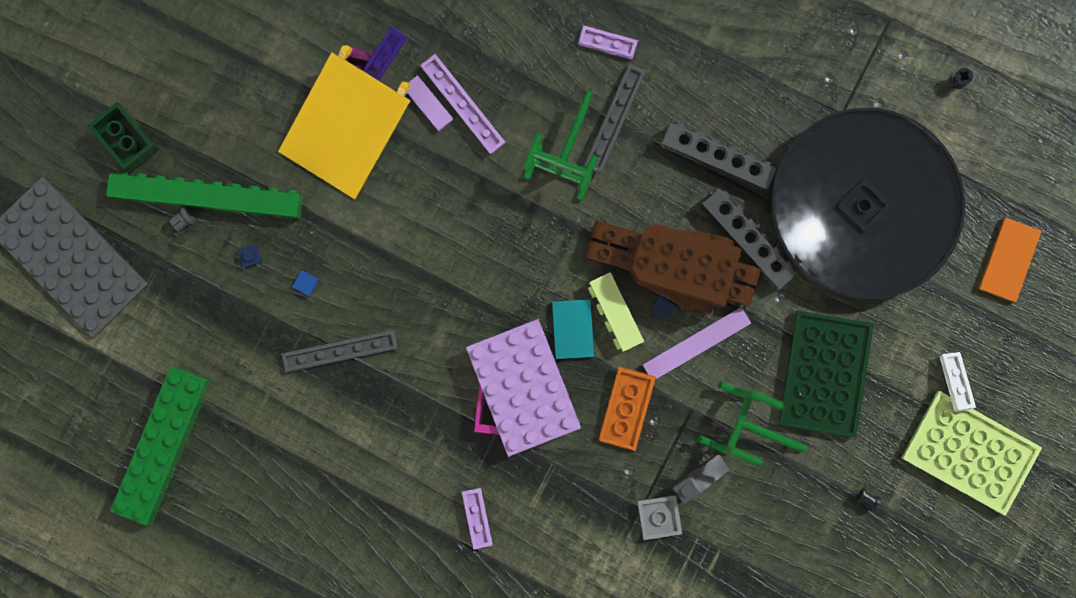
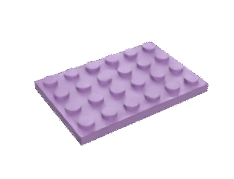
[466,319,581,457]

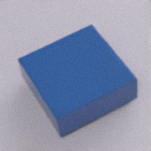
[292,271,319,296]

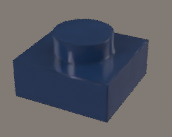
[238,244,263,268]

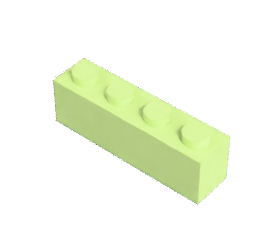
[588,272,644,352]

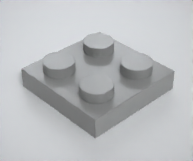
[637,495,682,540]

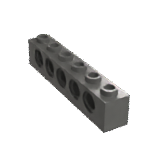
[660,122,776,192]
[700,189,797,291]

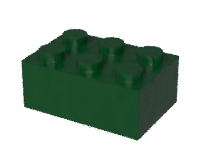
[88,102,160,173]

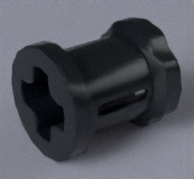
[950,68,973,89]
[855,487,881,512]

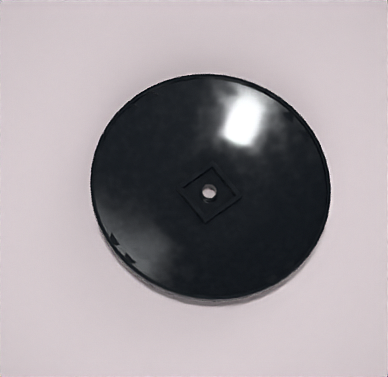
[771,107,965,300]

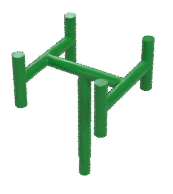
[522,90,598,201]
[697,381,807,466]

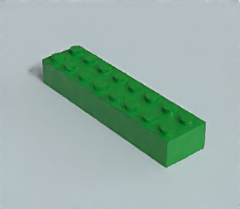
[111,366,212,526]

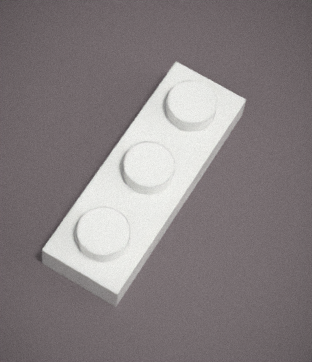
[939,352,976,412]

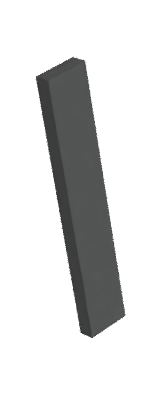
[583,64,646,174]
[281,330,398,373]

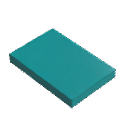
[552,299,594,359]

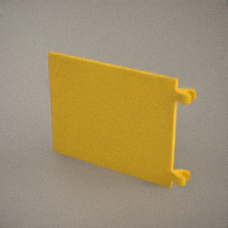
[278,45,411,199]

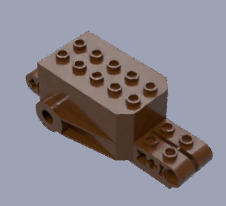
[584,221,761,316]

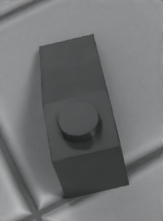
[671,454,729,504]

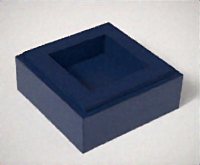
[650,295,677,322]

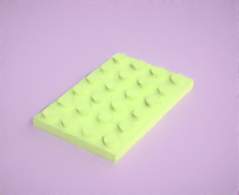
[901,391,1042,516]

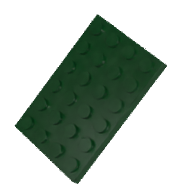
[779,311,874,438]

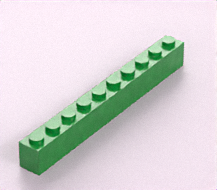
[106,171,303,219]

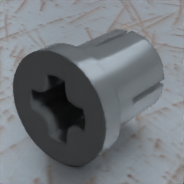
[169,207,196,231]

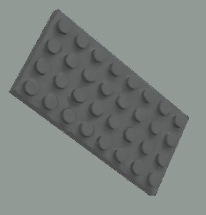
[0,177,149,338]

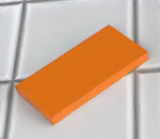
[978,218,1042,303]
[598,366,656,451]

